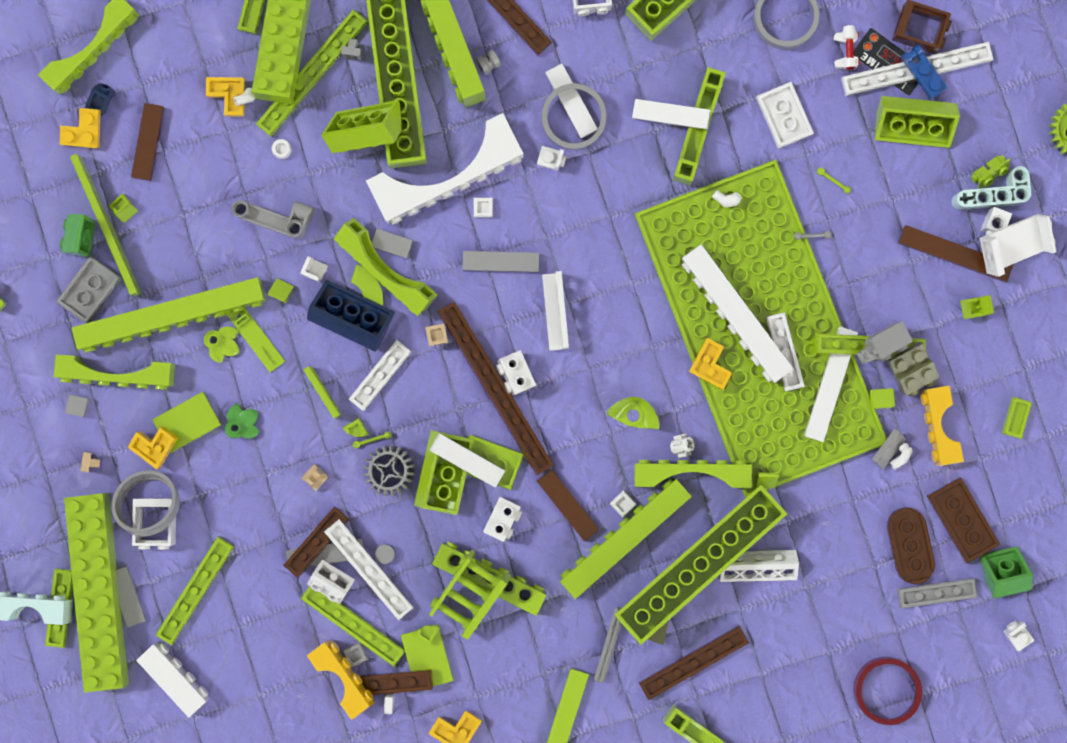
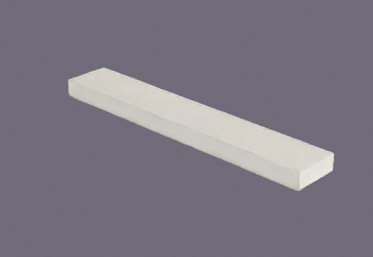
[804,327,858,442]
[324,519,413,620]

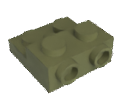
[887,342,940,396]

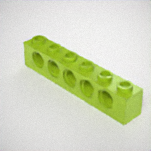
[432,541,547,616]

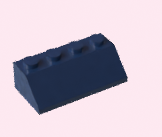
[307,280,395,352]

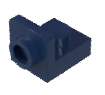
[85,83,116,116]

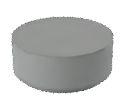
[375,544,395,564]

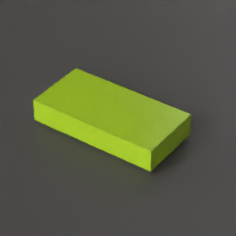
[237,0,266,35]
[1001,397,1032,439]

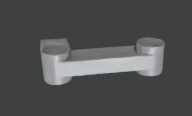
[232,200,315,240]

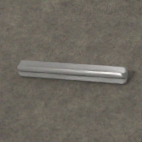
[594,607,621,683]

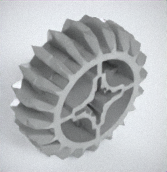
[363,445,415,497]

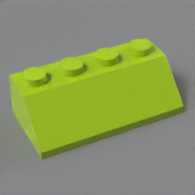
[874,96,960,148]
[321,100,402,153]
[414,430,474,515]

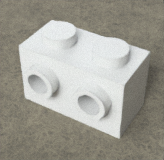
[496,350,536,396]
[483,496,522,542]
[307,560,355,604]

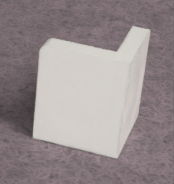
[300,256,328,283]

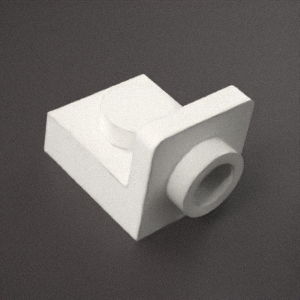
[537,146,567,171]
[1003,620,1034,652]

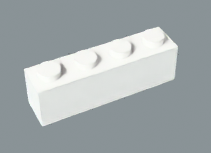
[136,642,210,718]

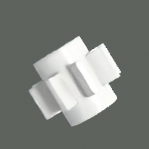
[670,433,694,458]

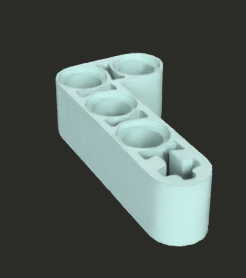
[951,166,1031,210]

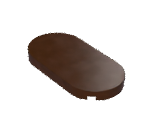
[887,507,935,584]

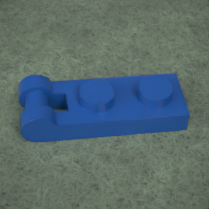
[901,45,948,100]

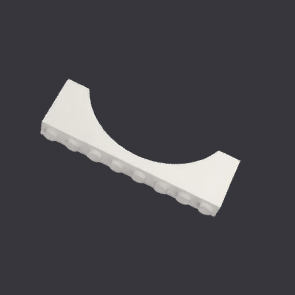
[366,113,523,225]

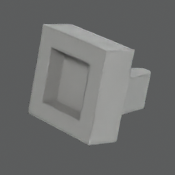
[341,39,363,61]

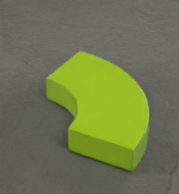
[351,264,384,306]

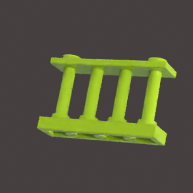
[429,550,511,640]

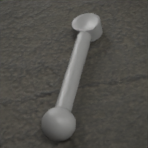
[794,231,831,240]

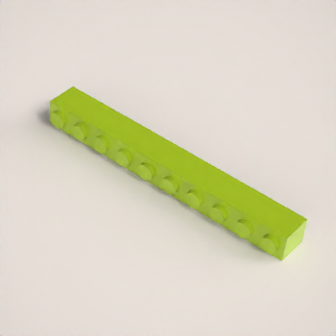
[71,277,267,353]

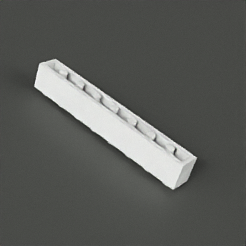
[681,245,793,383]

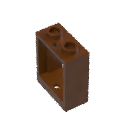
[892,0,952,54]

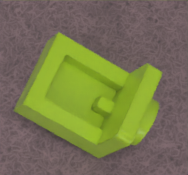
[960,295,994,319]

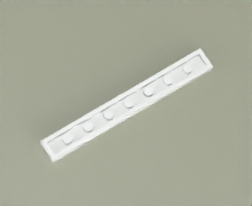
[841,42,994,97]

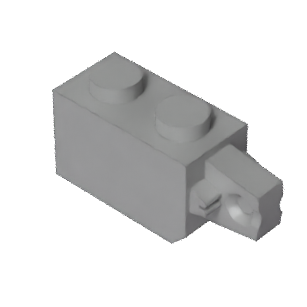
[857,321,913,364]

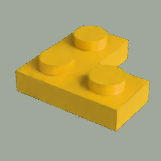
[206,77,245,117]
[60,108,101,148]
[689,338,732,390]
[128,426,178,470]
[428,710,482,743]

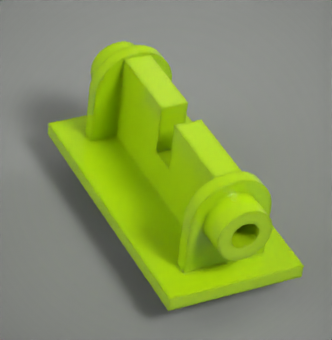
[970,155,1010,189]

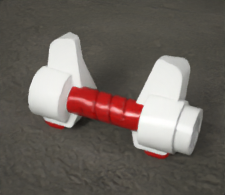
[833,25,860,70]

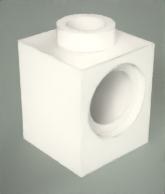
[980,207,1012,235]

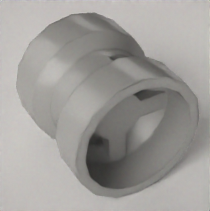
[476,49,502,75]

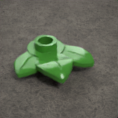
[225,403,260,439]

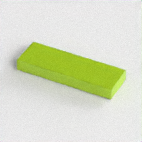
[303,366,342,419]

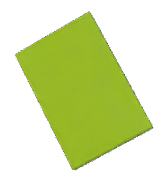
[152,392,222,453]
[467,435,524,490]
[401,624,454,687]

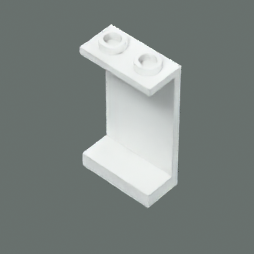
[980,214,1056,277]

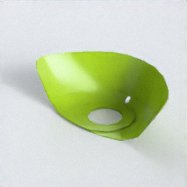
[606,397,660,429]

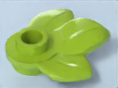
[203,326,240,363]

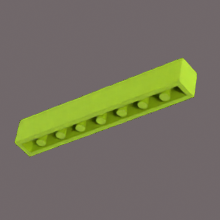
[560,479,692,599]

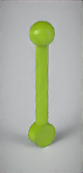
[817,167,851,194]
[353,431,392,448]

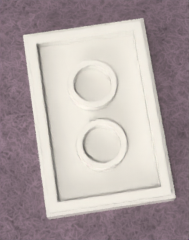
[756,82,814,149]

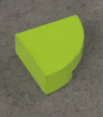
[343,418,369,437]
[414,625,441,645]

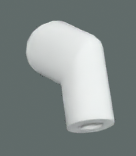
[233,88,255,106]
[712,190,741,207]
[889,443,913,470]

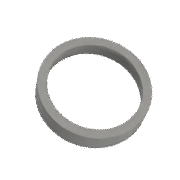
[753,0,820,50]
[541,83,607,150]
[112,470,180,537]

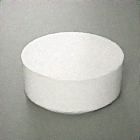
[272,139,292,159]

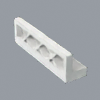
[542,271,569,351]
[720,550,799,582]

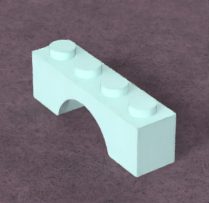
[0,591,73,625]

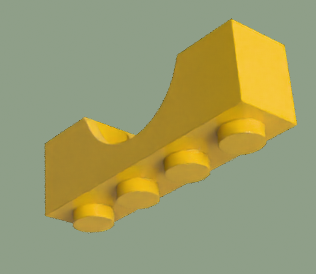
[920,385,964,466]
[307,639,375,720]

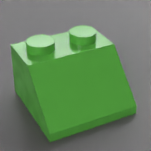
[60,214,96,258]
[980,546,1033,599]

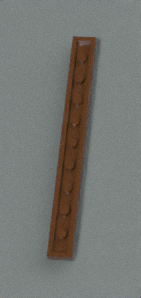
[437,301,554,476]

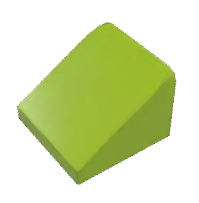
[109,194,138,223]
[267,278,294,304]
[870,388,895,409]
[756,472,779,488]

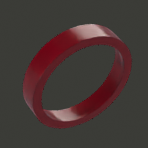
[853,657,922,725]

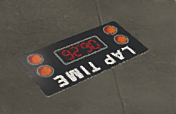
[854,28,918,96]

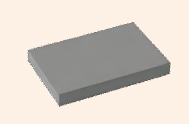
[56,256,122,323]

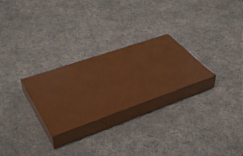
[927,477,1001,564]

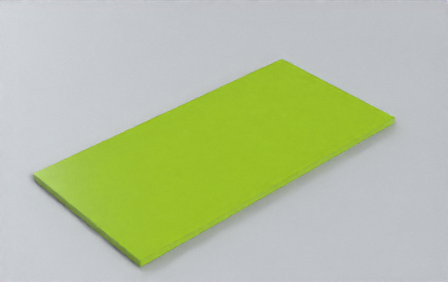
[634,159,887,498]

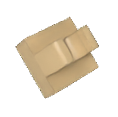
[425,324,448,347]
[80,451,100,472]
[302,464,329,491]

